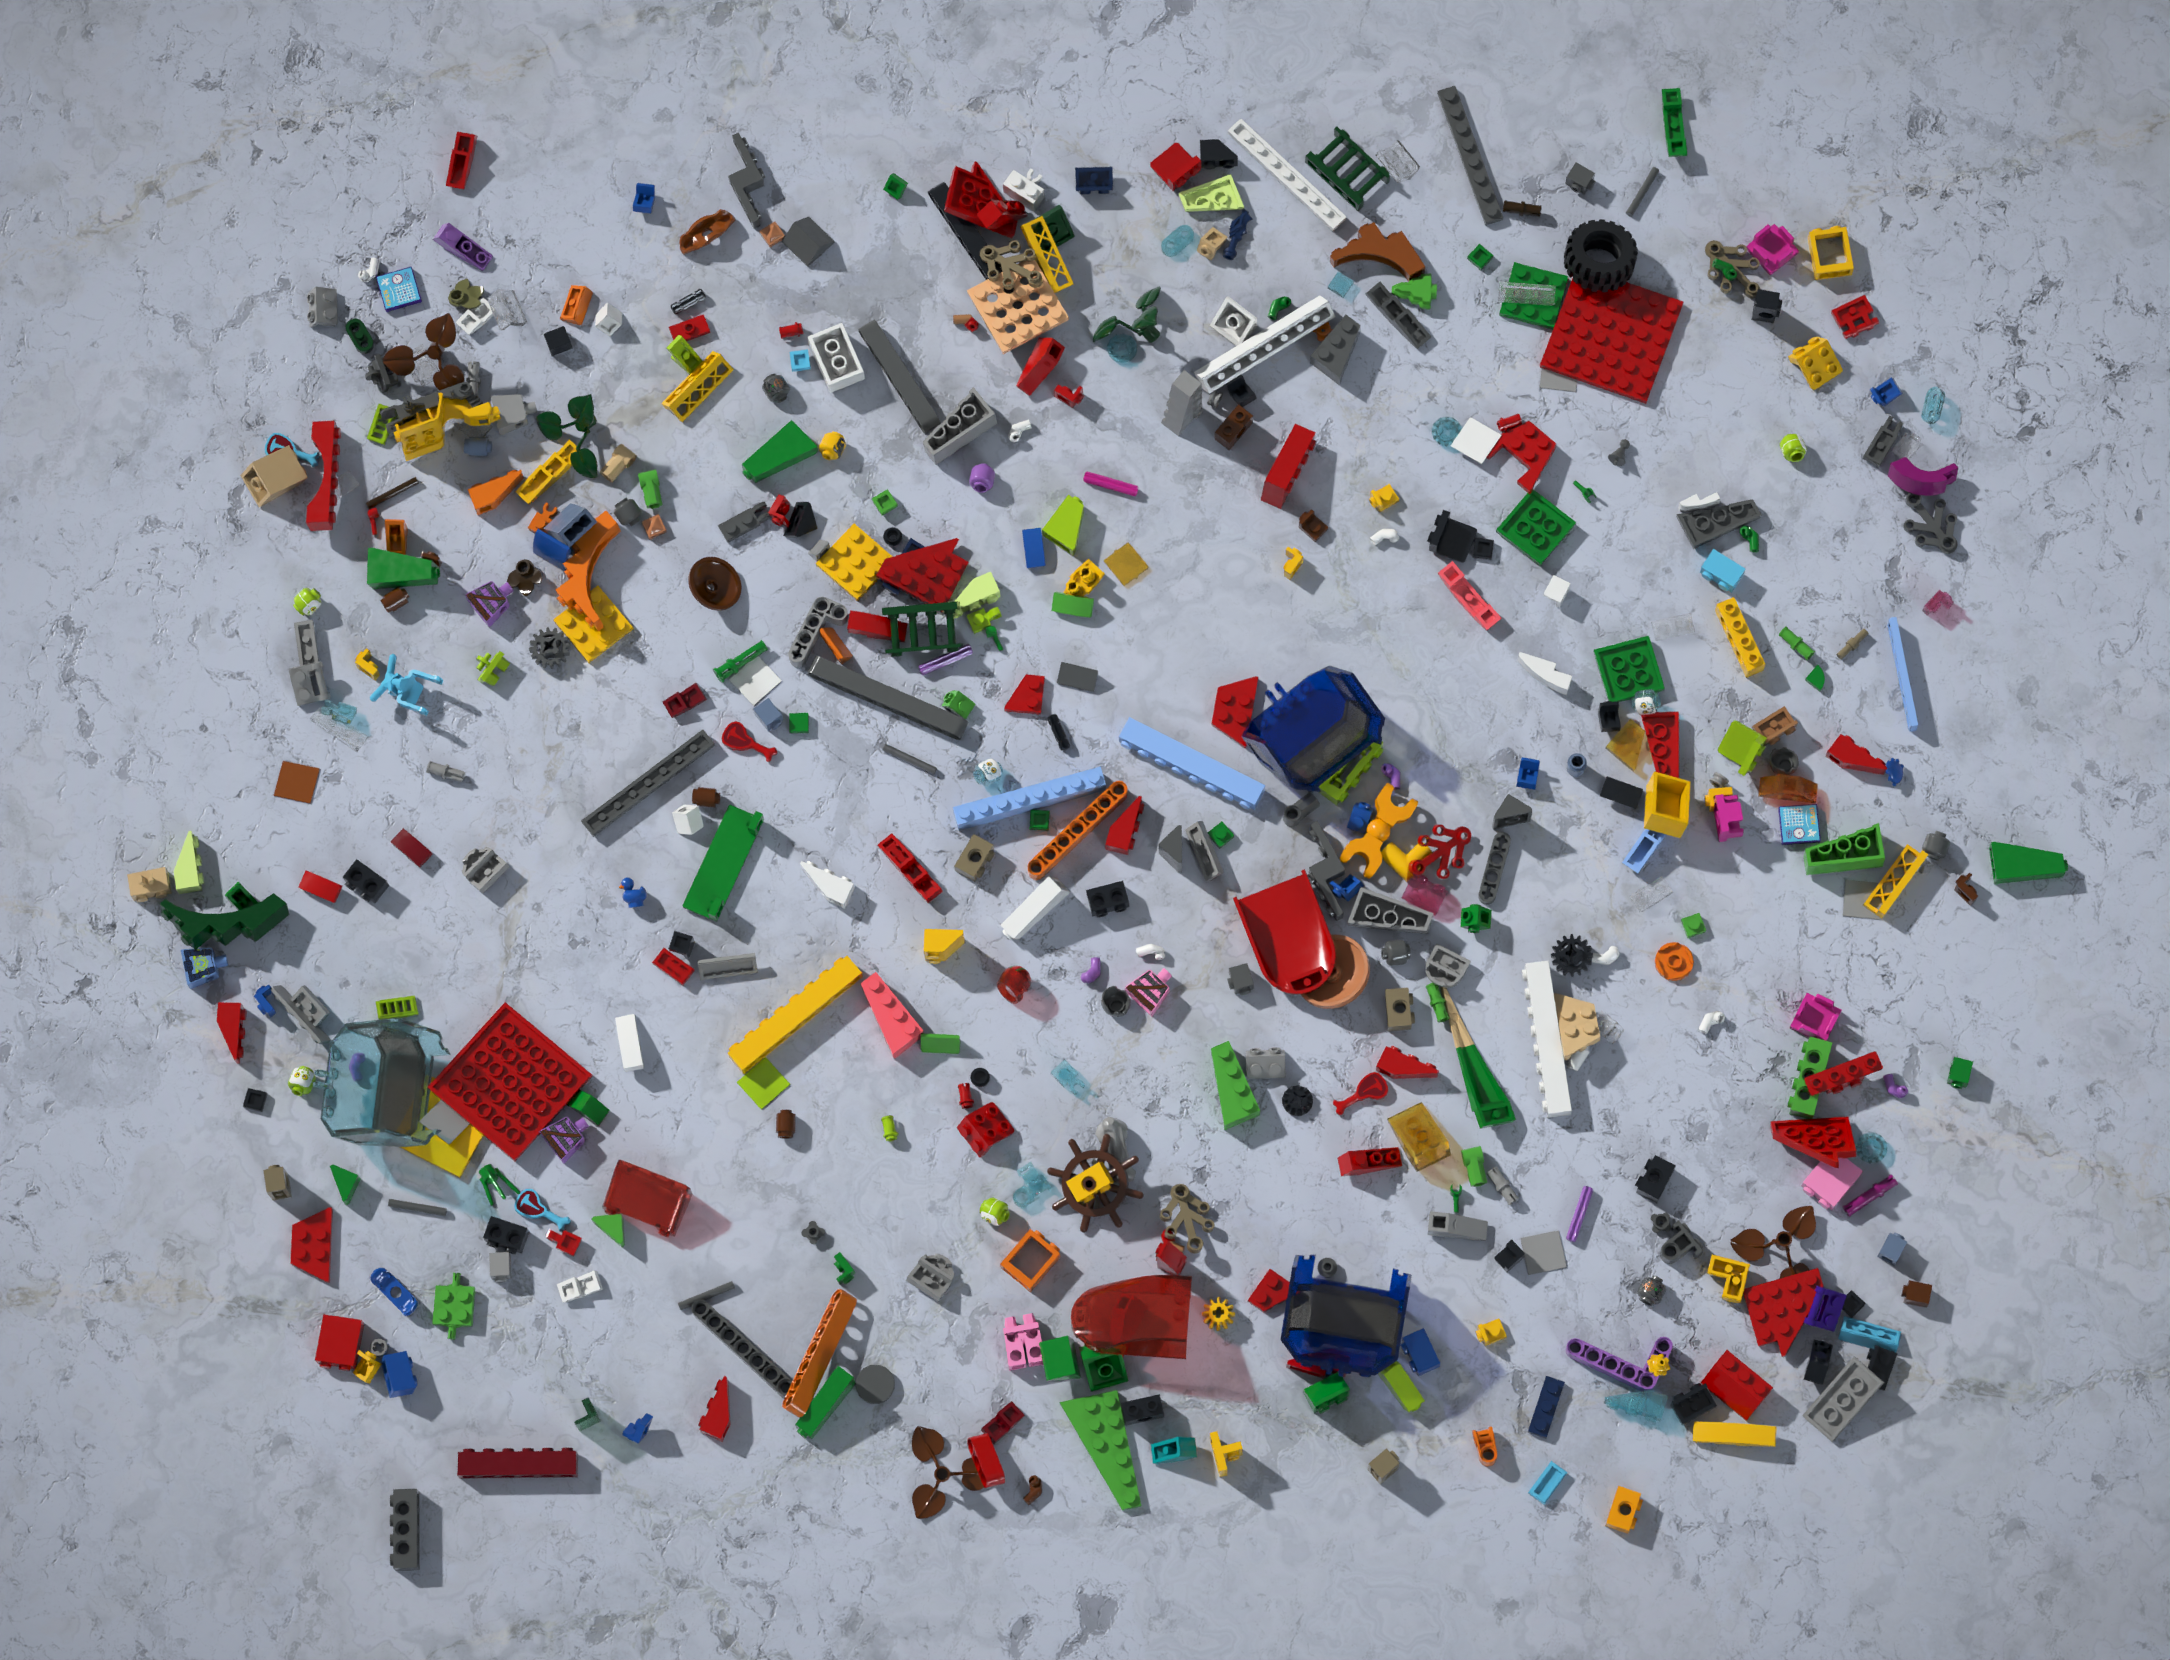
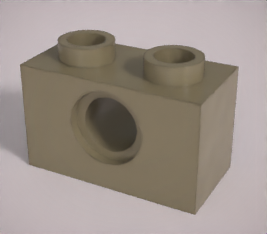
[954,834,995,882]
[1385,988,1415,1031]
[263,1165,292,1200]
[1368,1448,1400,1485]

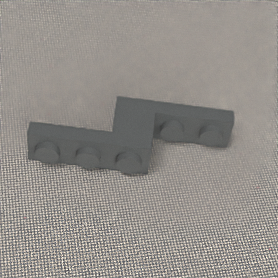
[728,132,765,229]
[1308,821,1345,921]

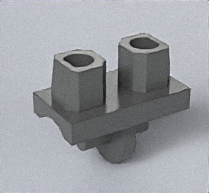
[365,354,398,393]

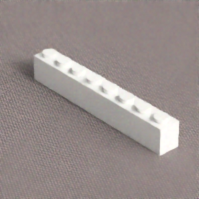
[1194,296,1336,394]
[1522,961,1572,1118]

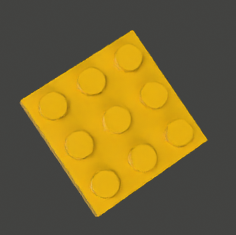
[816,523,893,602]
[553,585,633,663]

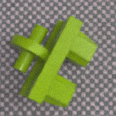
[476,651,510,686]

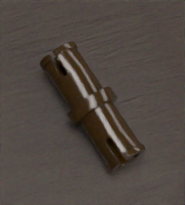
[1503,200,1542,217]

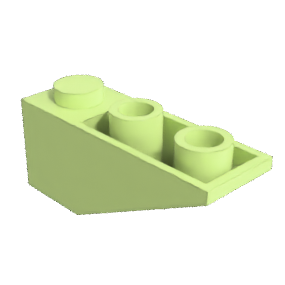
[954,572,1001,619]
[174,831,204,894]

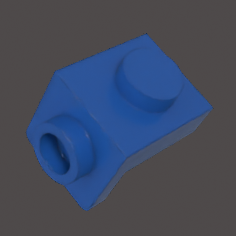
[633,183,655,214]
[1870,377,1903,406]
[1516,757,1540,790]
[1347,802,1374,834]
[1330,874,1364,901]
[254,984,276,1018]

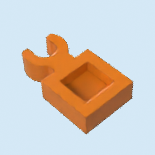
[528,502,558,534]

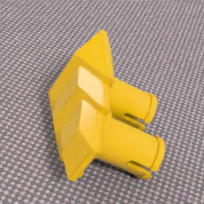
[1063,559,1105,596]

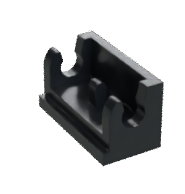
[1600,776,1643,809]

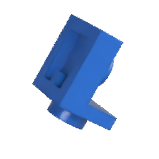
[622,1413,653,1444]

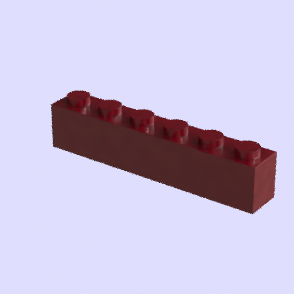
[457,1448,578,1479]

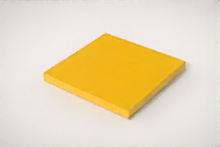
[392,1075,483,1178]

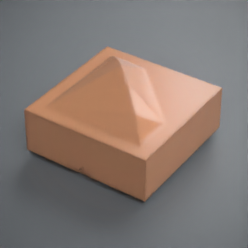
[759,222,785,247]
[642,514,667,539]

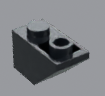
[1200,139,1238,169]
[1803,1339,1833,1385]

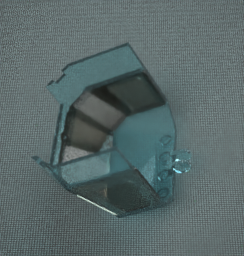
[313,1018,451,1147]

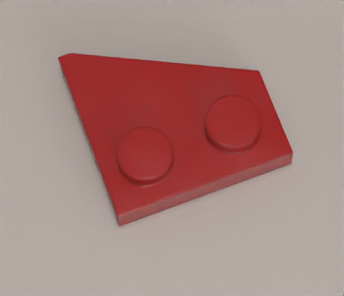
[1004,674,1045,715]
[1248,1269,1301,1313]

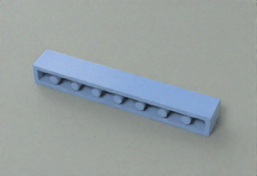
[1119,717,1265,810]
[953,766,1106,831]

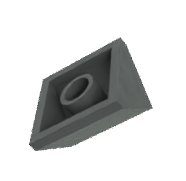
[782,217,835,267]
[1492,794,1532,830]
[1159,825,1182,873]

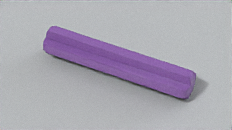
[919,644,973,675]
[1566,1186,1593,1242]

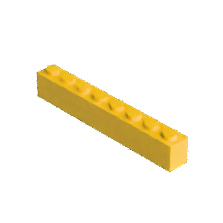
[728,956,863,1074]

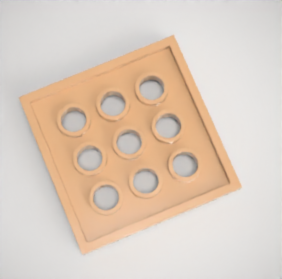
[967,260,1069,354]

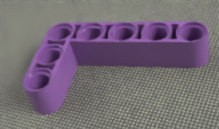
[1566,1337,1673,1393]

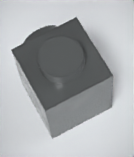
[1565,162,1596,195]
[1227,963,1254,995]

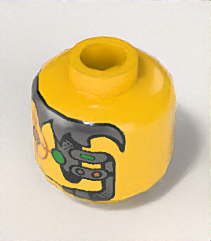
[819,431,846,460]

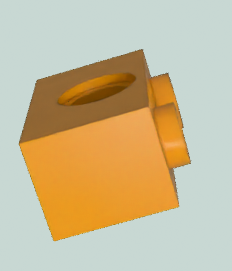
[1605,1486,1643,1534]

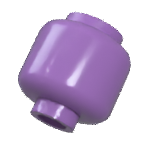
[969,463,995,493]

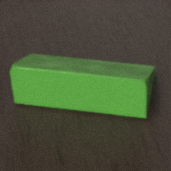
[921,1033,960,1054]

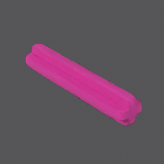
[1083,471,1138,496]

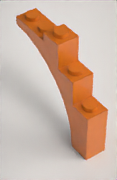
[556,511,621,631]

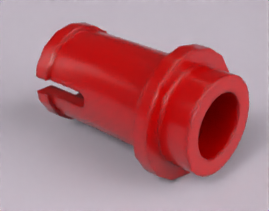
[779,322,804,339]
[1497,414,1522,432]
[958,1083,974,1109]

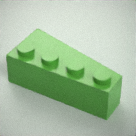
[1803,823,1885,875]
[1211,1041,1260,1130]

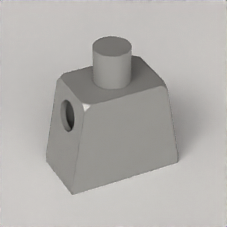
[491,394,537,435]

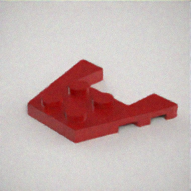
[1486,421,1556,494]

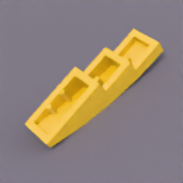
[515,439,577,505]
[1693,1422,1777,1447]

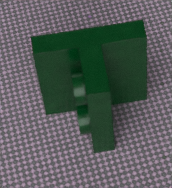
[1031,205,1075,255]

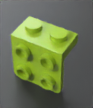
[1718,720,1767,776]

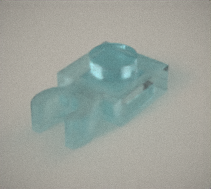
[321,700,357,725]
[1051,1060,1085,1095]

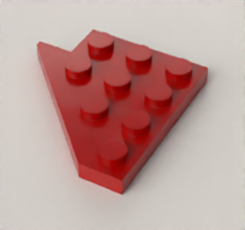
[944,161,1018,239]
[876,538,969,612]
[1770,1117,1856,1168]
[1743,1268,1824,1357]

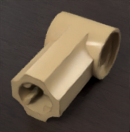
[600,444,637,483]

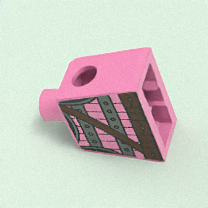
[1125,968,1172,1017]

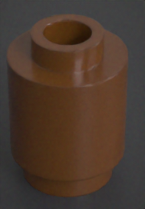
[380,587,410,613]
[692,787,721,808]
[776,1110,796,1139]

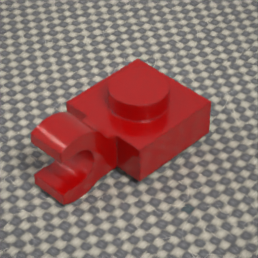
[546,1230,582,1257]

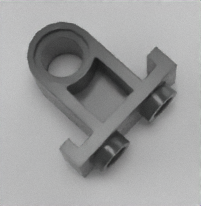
[1660,1220,1703,1264]

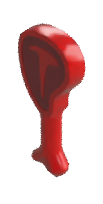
[722,721,777,762]
[1333,1072,1388,1115]

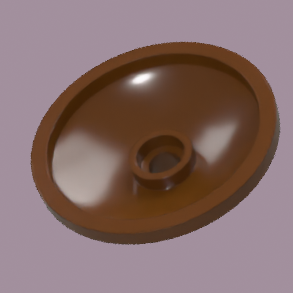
[688,557,742,611]

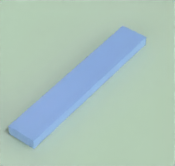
[1887,617,1918,732]

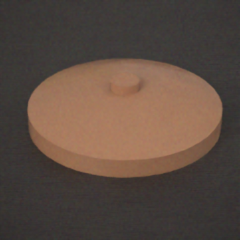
[1300,934,1370,1009]

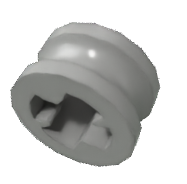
[1207,390,1223,409]
[1709,772,1729,788]
[370,1339,389,1358]

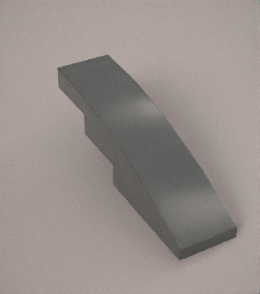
[1365,281,1431,349]

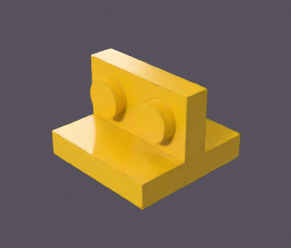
[1210,1431,1243,1477]

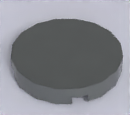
[856,1365,895,1404]

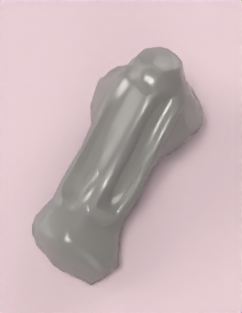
[1096,1117,1136,1183]

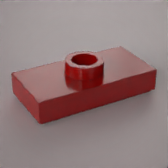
[669,314,710,341]
[652,948,695,986]

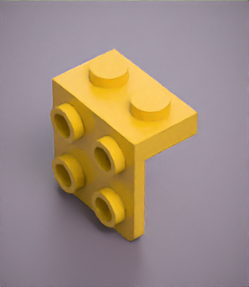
[1788,337,1843,390]

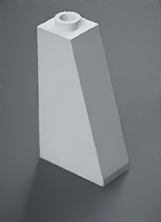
[1001,876,1070,940]

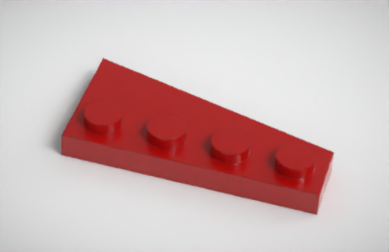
[1641,712,1679,778]

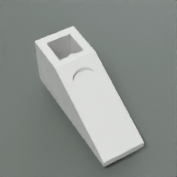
[800,861,855,909]

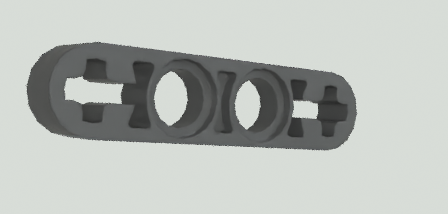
[1478,832,1511,905]

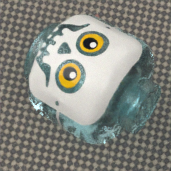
[1631,689,1661,715]
[973,758,1003,786]

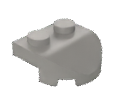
[462,847,509,894]
[1425,943,1471,988]
[906,1254,954,1302]

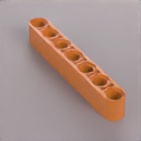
[1028,781,1128,880]
[782,1289,857,1418]

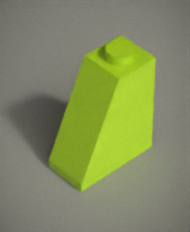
[1042,495,1084,556]
[1373,1356,1425,1412]

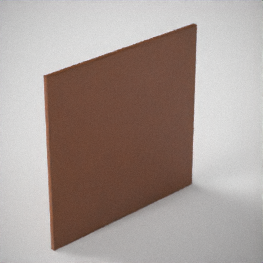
[274,761,320,804]

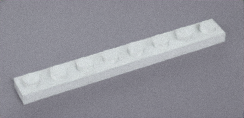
[1228,119,1346,231]

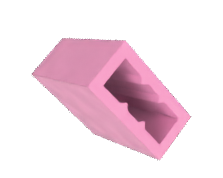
[1801,1158,1863,1210]

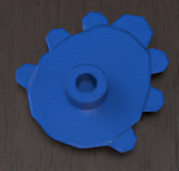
[1886,758,1904,786]

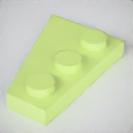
[1179,174,1244,212]

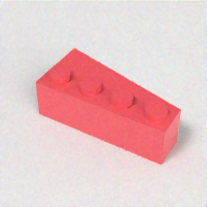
[861,972,924,1059]

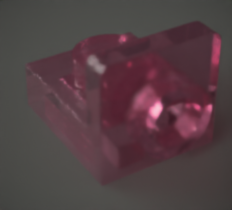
[1922,590,1954,616]

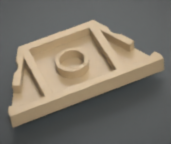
[1554,993,1600,1060]

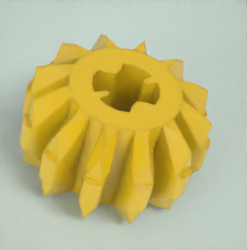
[1202,1297,1235,1331]

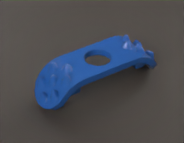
[370,1268,418,1316]

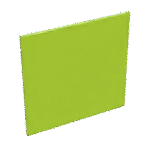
[737,1057,790,1110]

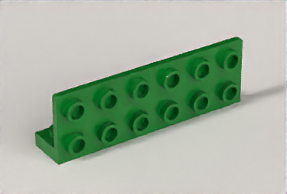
[682,805,764,922]

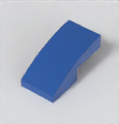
[1022,527,1046,568]

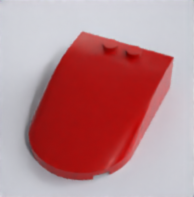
[1233,869,1336,995]

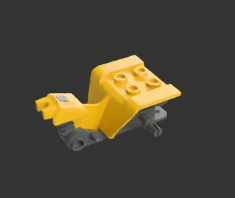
[380,382,501,461]

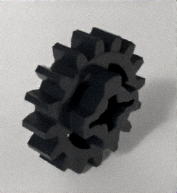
[1551,934,1593,977]

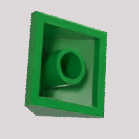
[1039,1336,1081,1381]

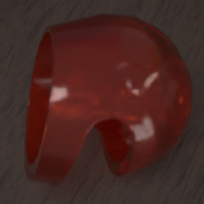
[997,966,1031,1004]

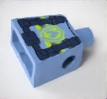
[181,948,228,989]

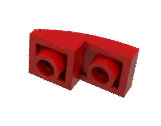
[298,870,343,903]

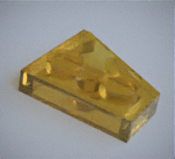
[1605,719,1645,772]

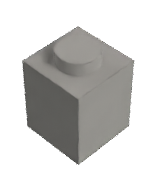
[489,1252,512,1282]

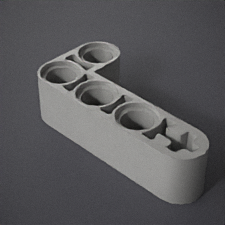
[788,596,849,668]

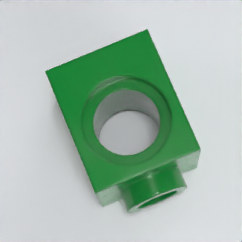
[1947,1057,1973,1089]

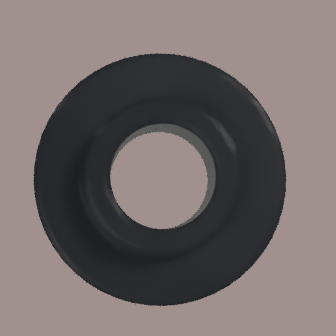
[883,527,902,546]

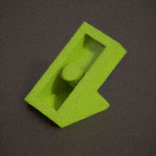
[666,335,703,374]

